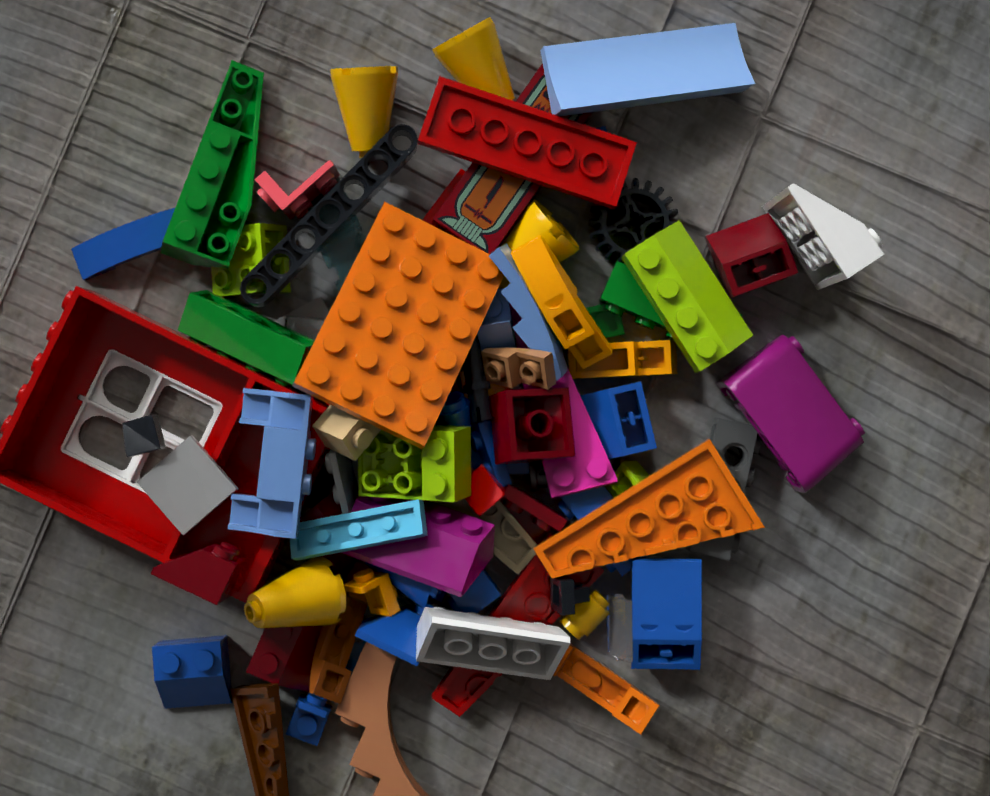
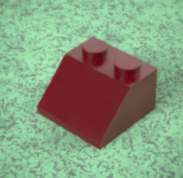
[489,388,575,465]
[151,541,248,605]
[246,626,322,692]

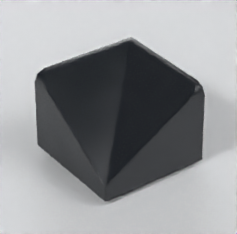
[122,414,166,457]

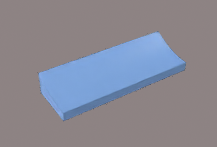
[540,23,755,116]

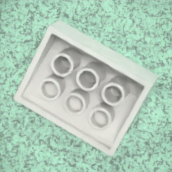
[762,183,884,290]

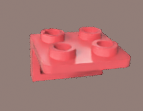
[254,160,340,220]

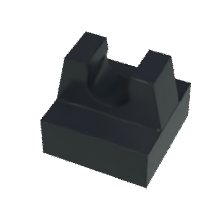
[550,575,590,615]

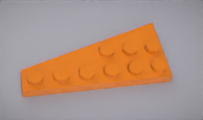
[533,439,765,578]

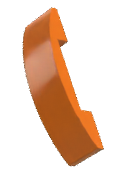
[553,643,660,735]

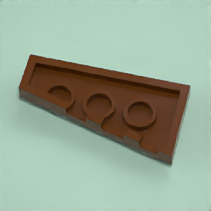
[230,683,289,796]

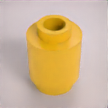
[560,589,610,640]

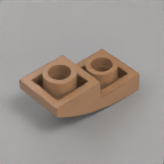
[481,347,556,390]

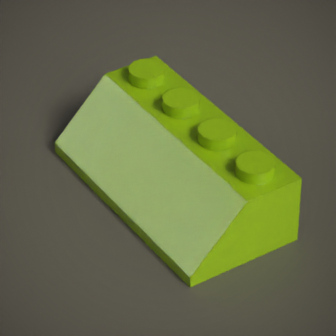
[621,220,753,373]

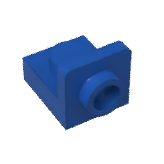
[286,693,333,746]

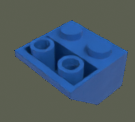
[580,381,657,459]

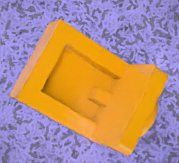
[344,568,401,617]

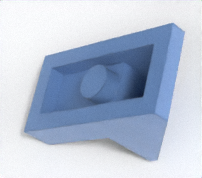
[477,288,517,351]

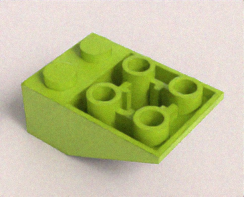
[358,425,471,502]

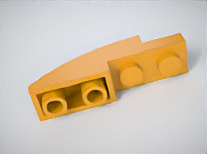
[511,235,613,369]

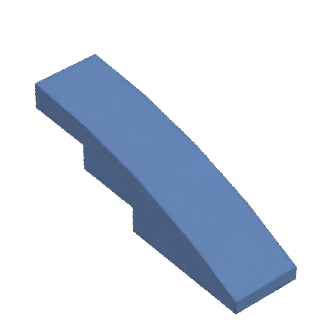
[489,243,568,381]

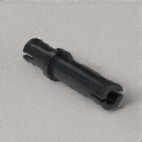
[463,335,494,424]

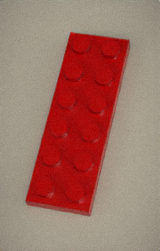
[418,76,637,210]

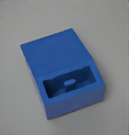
[630,558,702,670]

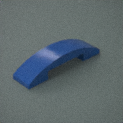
[71,207,175,281]

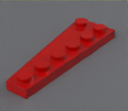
[431,532,604,717]

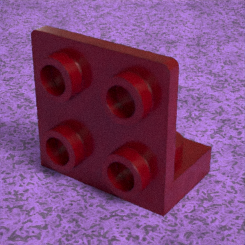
[500,484,567,545]

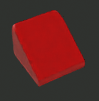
[465,464,505,517]

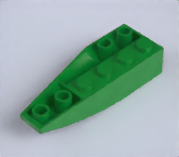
[160,60,264,268]

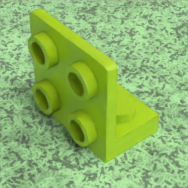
[211,223,291,297]

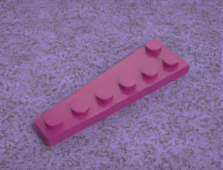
[510,304,618,499]

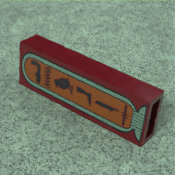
[432,63,594,254]

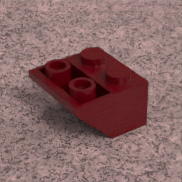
[705,213,798,299]

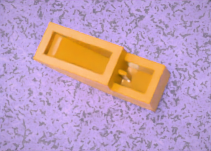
[568,340,677,379]

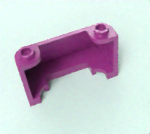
[715,335,865,493]

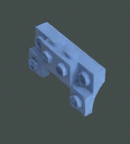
[228,388,316,539]

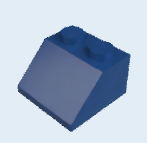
[152,635,233,709]

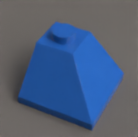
[355,604,424,666]

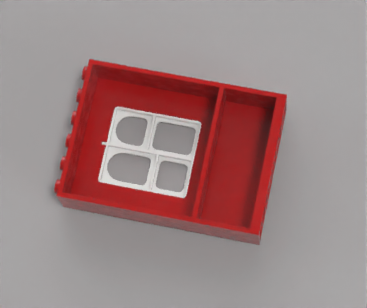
[0,286,330,603]

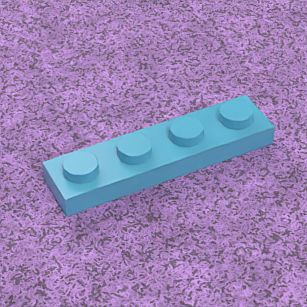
[290,499,428,561]

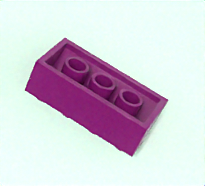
[340,496,495,597]

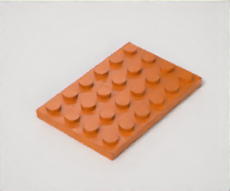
[292,201,504,449]

